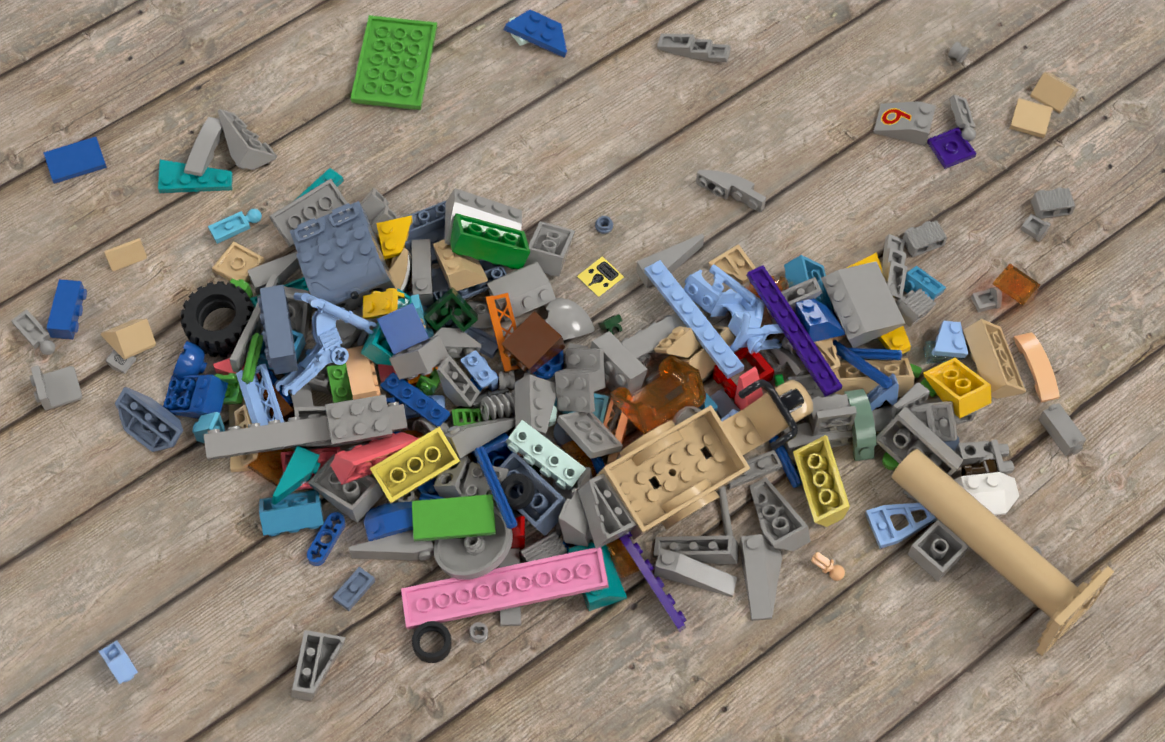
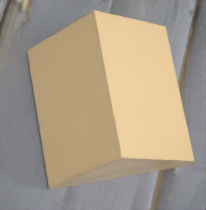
[1030,72,1079,113]
[101,318,156,360]

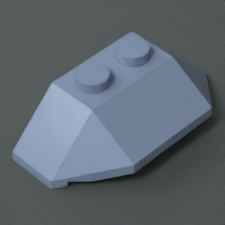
[115,387,183,452]

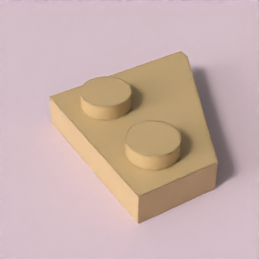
[709,244,756,284]

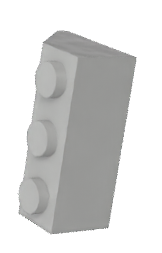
[486,262,556,321]

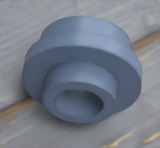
[595,216,613,234]

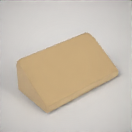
[104,238,147,271]

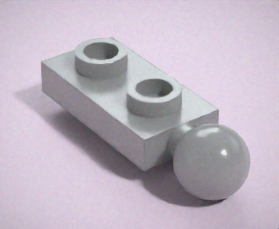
[949,95,976,142]
[11,310,55,355]

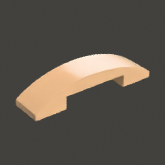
[1013,332,1060,403]

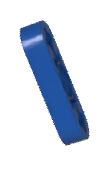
[307,512,346,566]

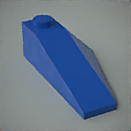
[364,501,413,541]

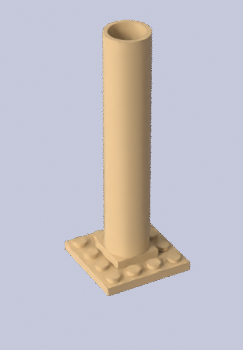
[892,449,1114,656]

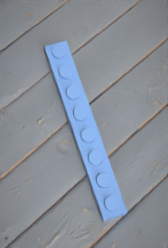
[644,260,744,379]

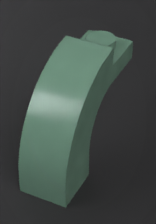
[844,389,876,461]

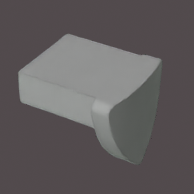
[1020,214,1051,242]
[971,287,1002,313]

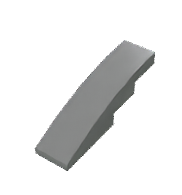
[657,34,731,63]
[184,117,223,176]
[882,234,907,300]

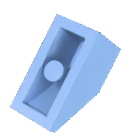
[99,640,138,684]

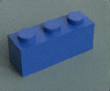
[46,279,87,340]

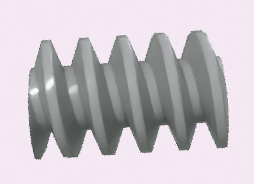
[480,391,515,421]

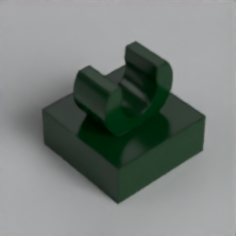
[598,314,623,335]

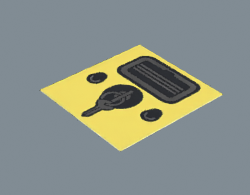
[577,257,624,297]

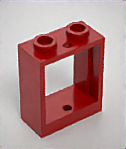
[713,347,774,400]

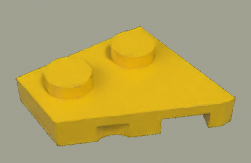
[376,216,413,259]

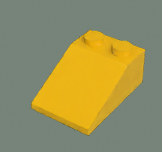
[923,358,992,418]

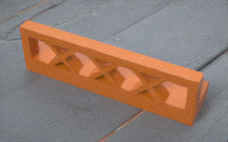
[486,293,520,372]

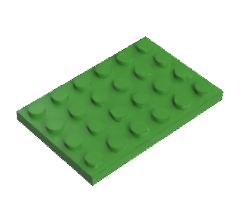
[351,15,437,110]

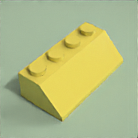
[370,427,461,503]
[793,435,850,527]

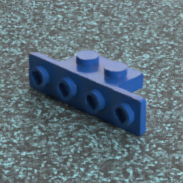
[381,372,450,428]

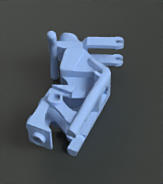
[684,264,783,354]

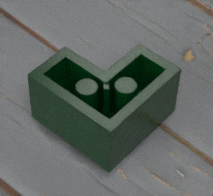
[424,287,478,333]

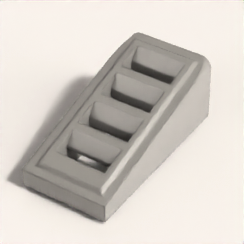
[891,382,930,418]

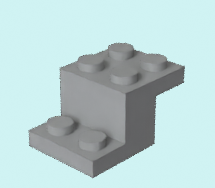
[555,348,605,412]
[804,394,857,436]

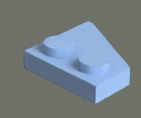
[932,321,968,358]

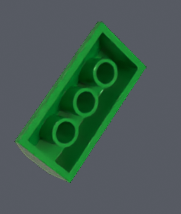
[450,213,530,269]

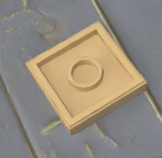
[1010,98,1053,138]
[212,242,265,282]

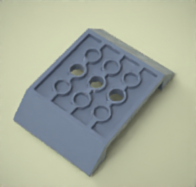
[405,200,507,303]

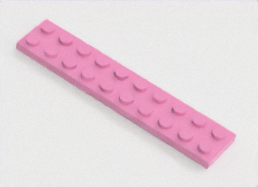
[401,547,609,630]

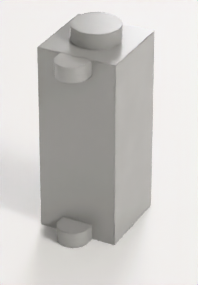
[1039,403,1086,456]

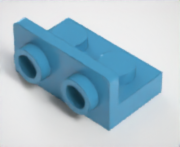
[904,266,946,301]

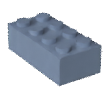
[257,285,298,375]
[500,452,566,536]

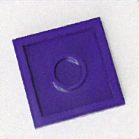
[927,127,977,169]

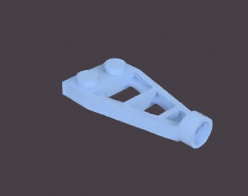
[865,503,938,549]

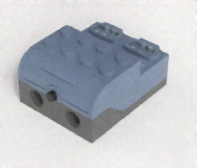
[290,201,396,311]

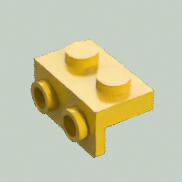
[363,288,405,320]

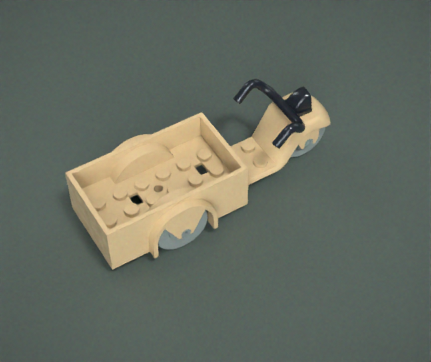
[595,380,813,540]

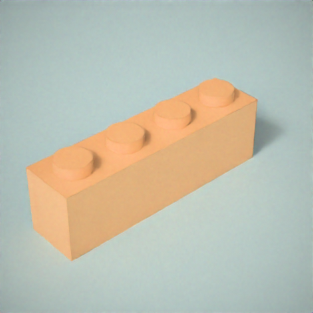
[346,345,381,400]

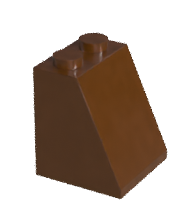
[502,311,565,374]

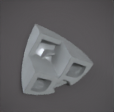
[360,188,398,234]
[545,298,595,340]

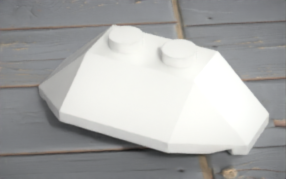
[954,472,1019,516]

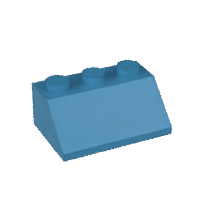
[784,255,834,313]
[259,490,324,536]

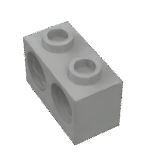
[434,456,471,498]

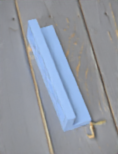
[236,364,284,426]

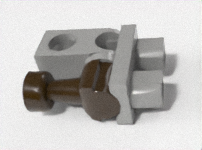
[954,440,1014,476]

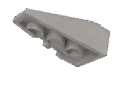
[749,477,811,551]

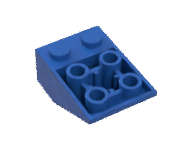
[163,375,228,419]

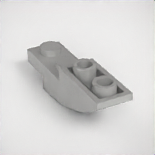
[696,170,766,212]

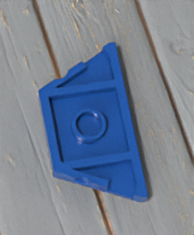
[503,9,567,57]

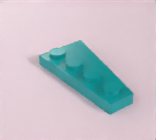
[158,159,233,193]

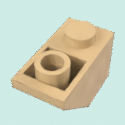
[654,326,700,358]

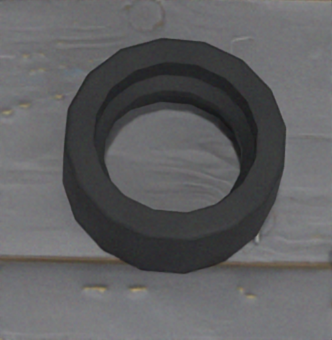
[412,621,452,663]

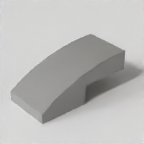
[773,348,810,376]

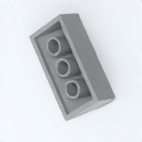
[876,407,963,476]

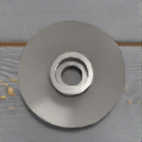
[468,301,493,329]

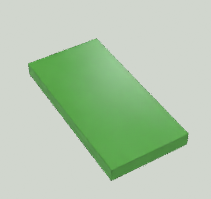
[412,494,496,542]

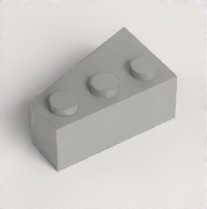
[578,473,636,549]
[291,630,346,701]

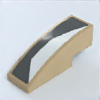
[389,248,412,294]

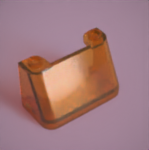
[610,355,706,435]

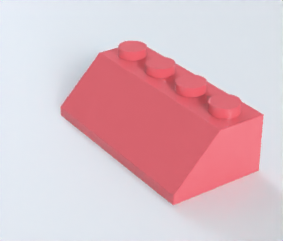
[330,432,419,485]

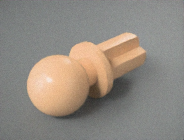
[811,552,845,581]

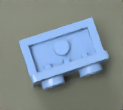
[461,350,499,392]

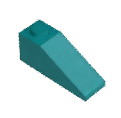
[271,446,321,505]

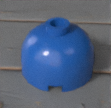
[172,341,207,378]

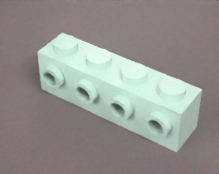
[506,420,586,490]

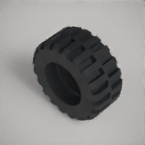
[180,281,255,357]

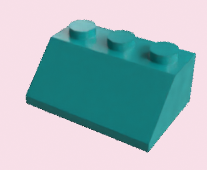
[568,543,627,611]

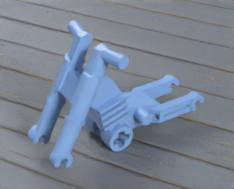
[274,293,377,396]

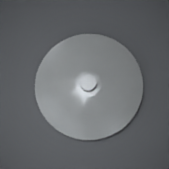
[434,509,513,580]

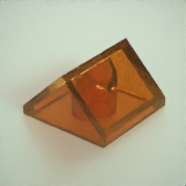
[993,264,1041,306]

